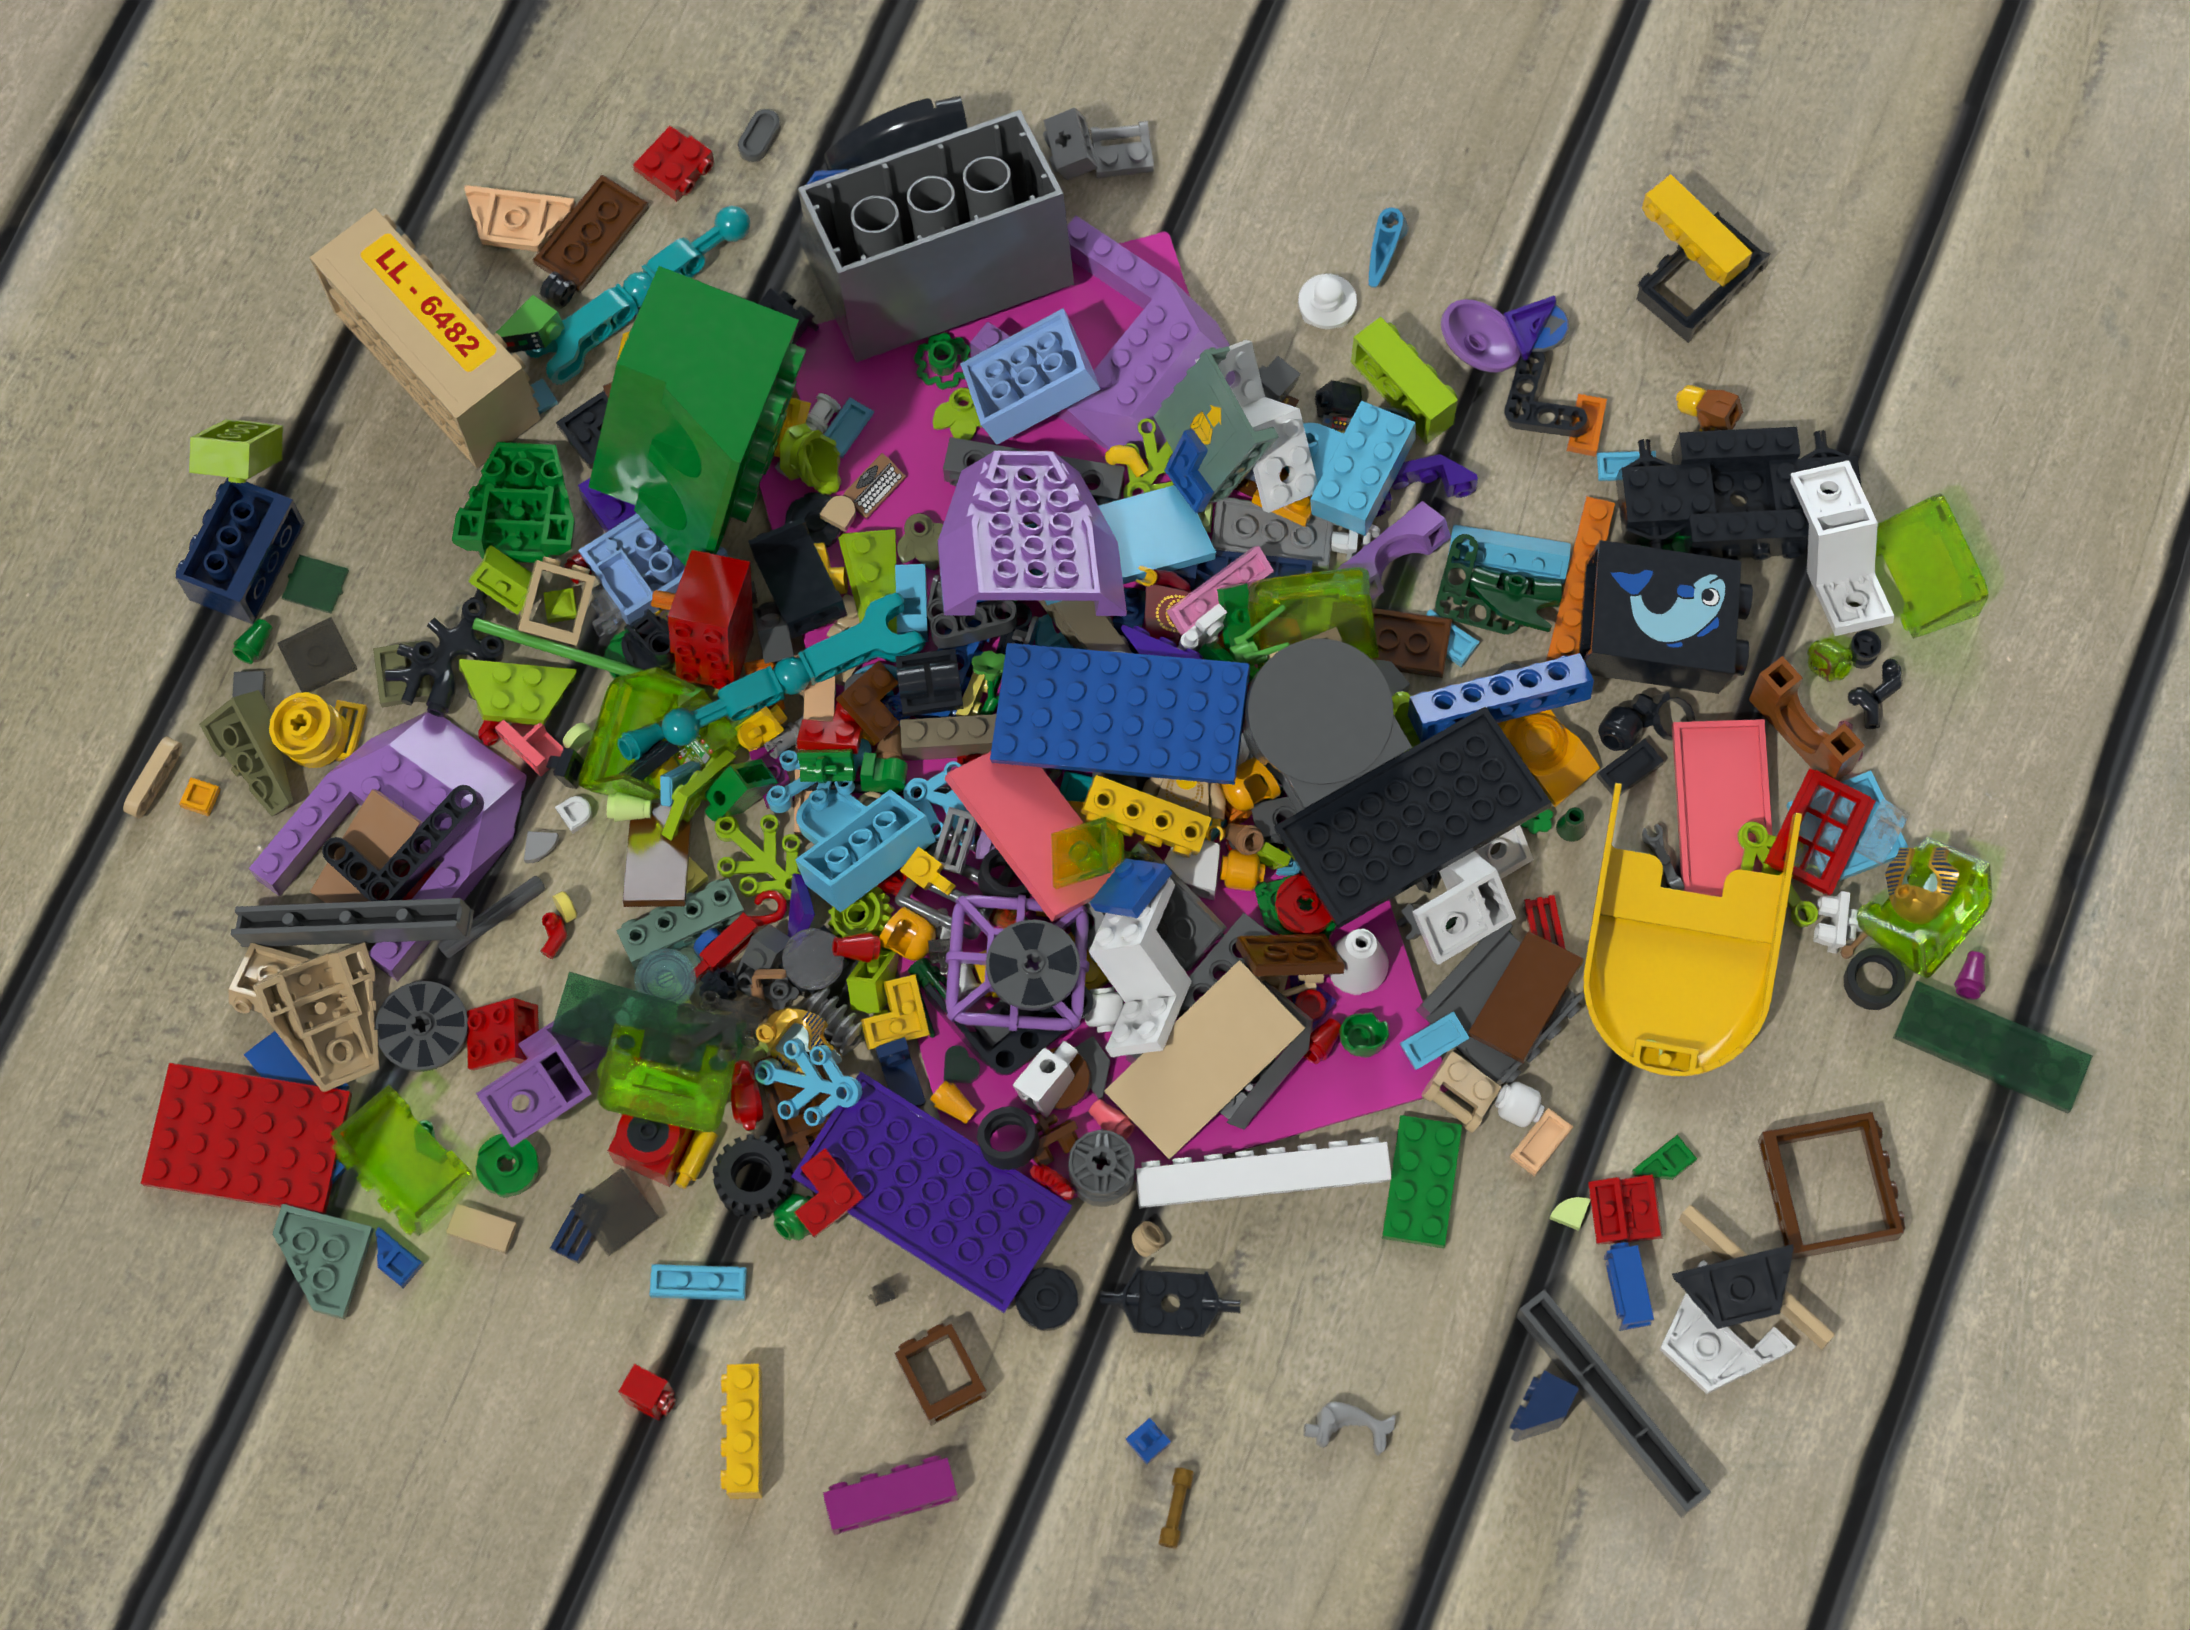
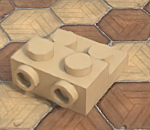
[228,943,310,1018]

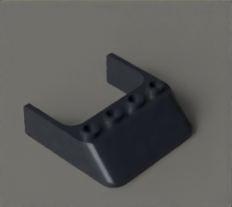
[924,916,1094,1076]

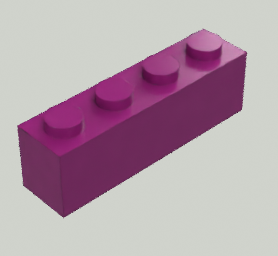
[823,1455,959,1535]

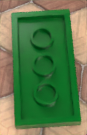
[1382,1115,1462,1249]

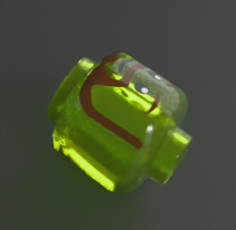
[1807,637,1853,682]

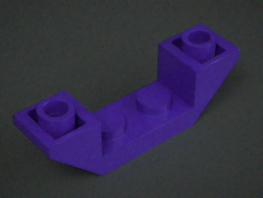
[1376,454,1478,517]

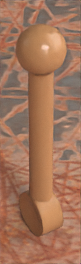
[1840,911,1889,959]

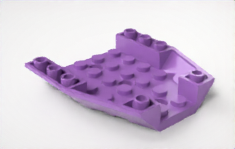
[937,451,1127,616]

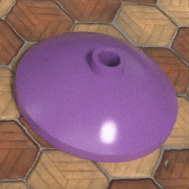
[1441,299,1520,372]

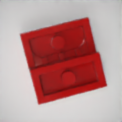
[1588,1175,1663,1244]

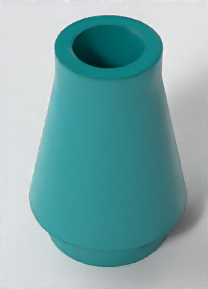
[617,723,664,760]

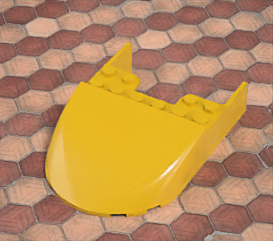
[1583,783,1802,1076]

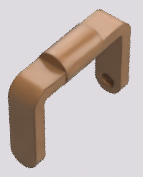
[750,969,787,1018]

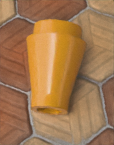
[930,1080,977,1125]

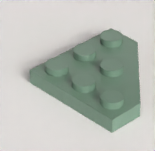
[272,1204,374,1320]

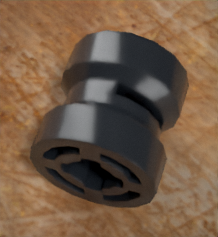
[1846,630,1881,669]

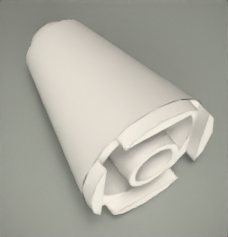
[1329,929,1389,995]

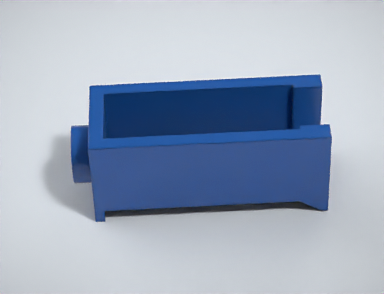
[1603,1242,1654,1331]

